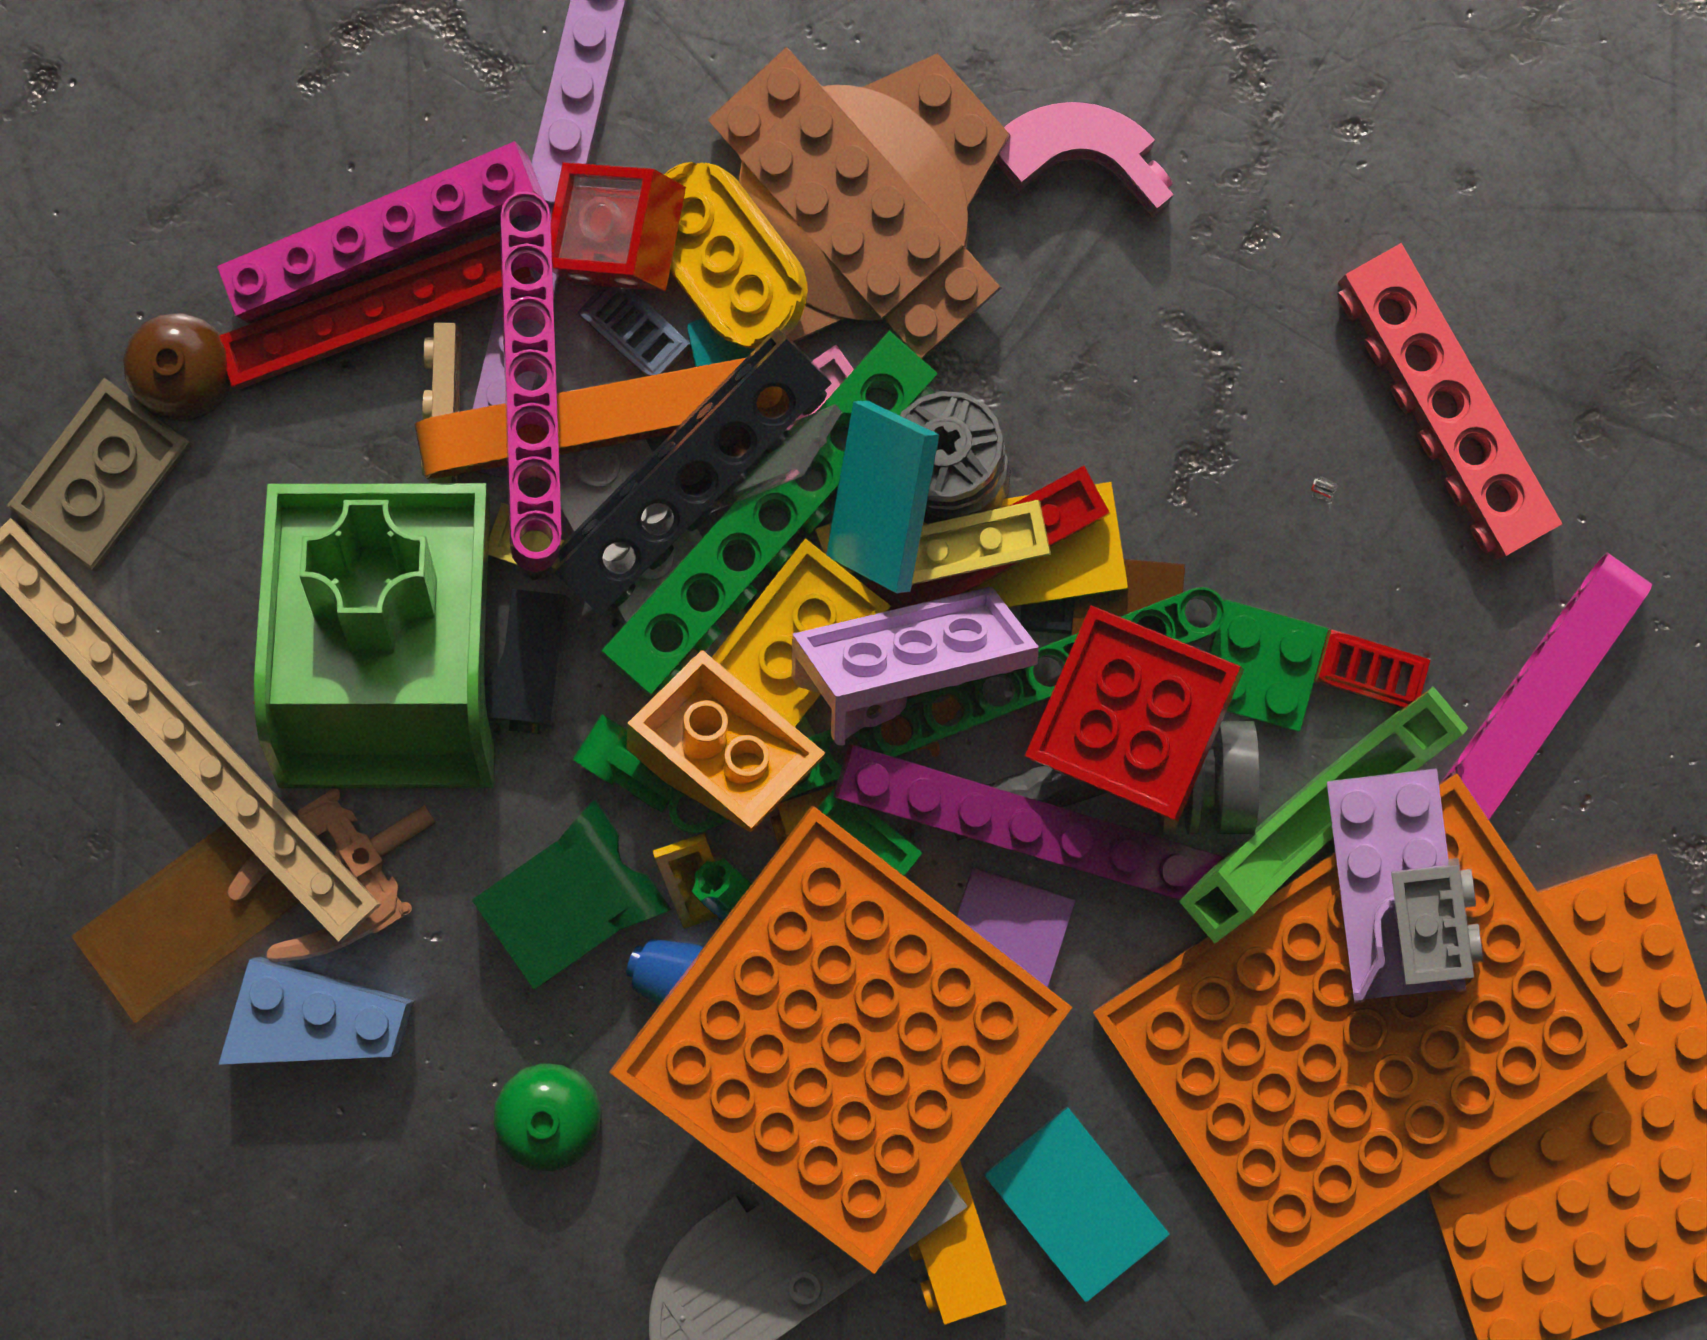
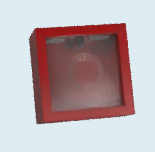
[551,162,686,292]

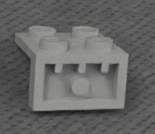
[1391,858,1484,985]

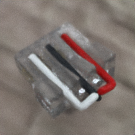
[1311,477,1338,502]

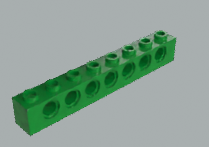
[600,330,938,699]

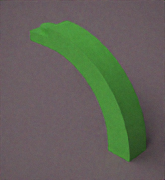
[1179,686,1468,944]

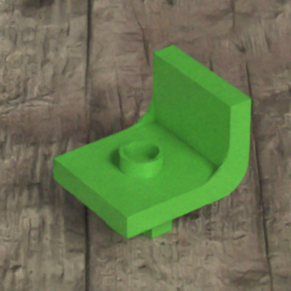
[254,483,495,788]

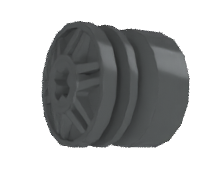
[900,391,1011,524]
[1156,721,1260,835]

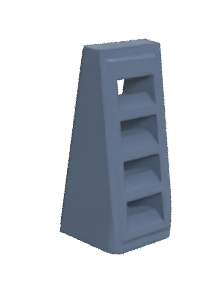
[578,286,691,377]

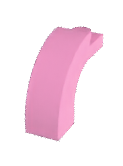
[995,102,1174,217]

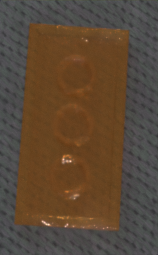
[72,823,301,1023]

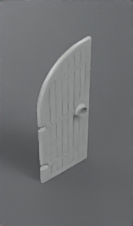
[649,1177,967,1340]

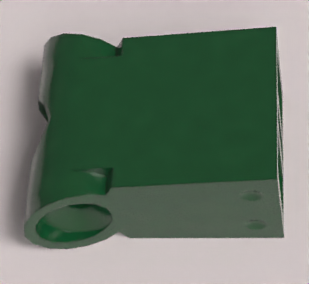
[472,800,672,990]

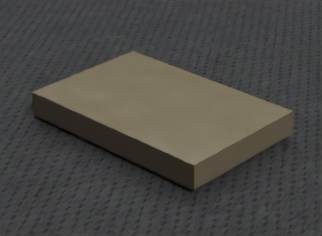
[7,378,192,571]

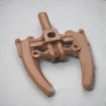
[228,788,436,962]

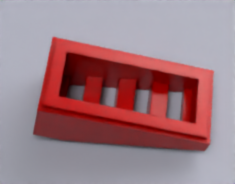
[1314,629,1431,708]

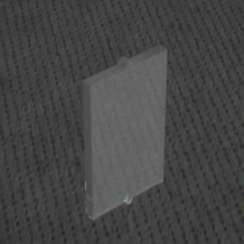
[710,404,842,512]

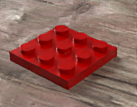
[1025,605,1244,822]

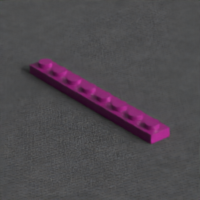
[833,744,1224,900]

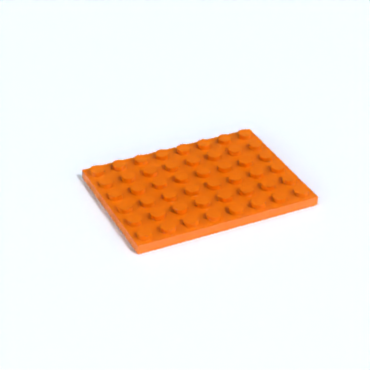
[1093,773,1643,1286]
[1425,854,1707,1340]

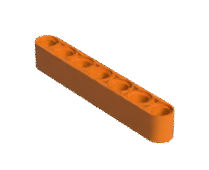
[414,358,782,479]

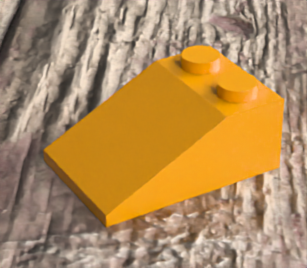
[627,650,825,832]

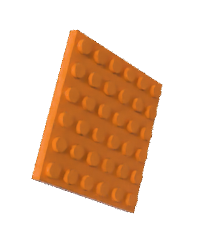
[609,806,1072,1274]

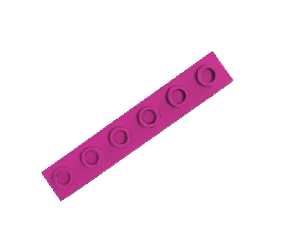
[217,141,546,324]

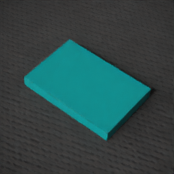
[826,401,939,593]
[983,1106,1170,1302]

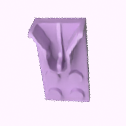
[792,586,1039,745]
[1327,768,1466,1003]

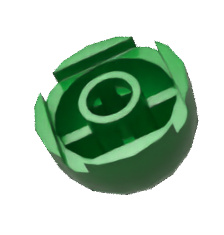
[493,1063,602,1172]

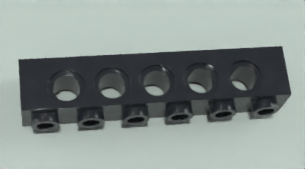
[552,327,832,616]

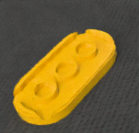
[664,162,808,348]

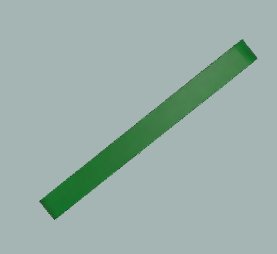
[668,587,1226,834]

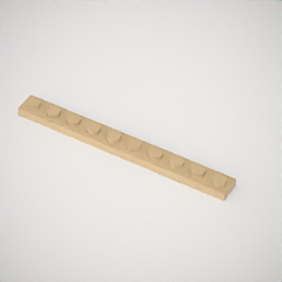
[0,518,381,943]

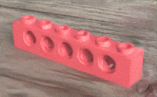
[1337,243,1563,560]

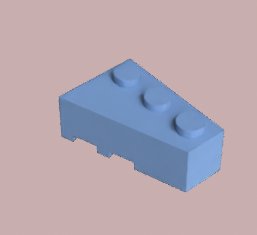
[218,957,414,1065]

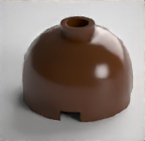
[123,313,231,421]

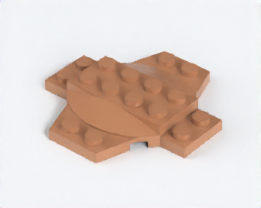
[708,47,1011,360]

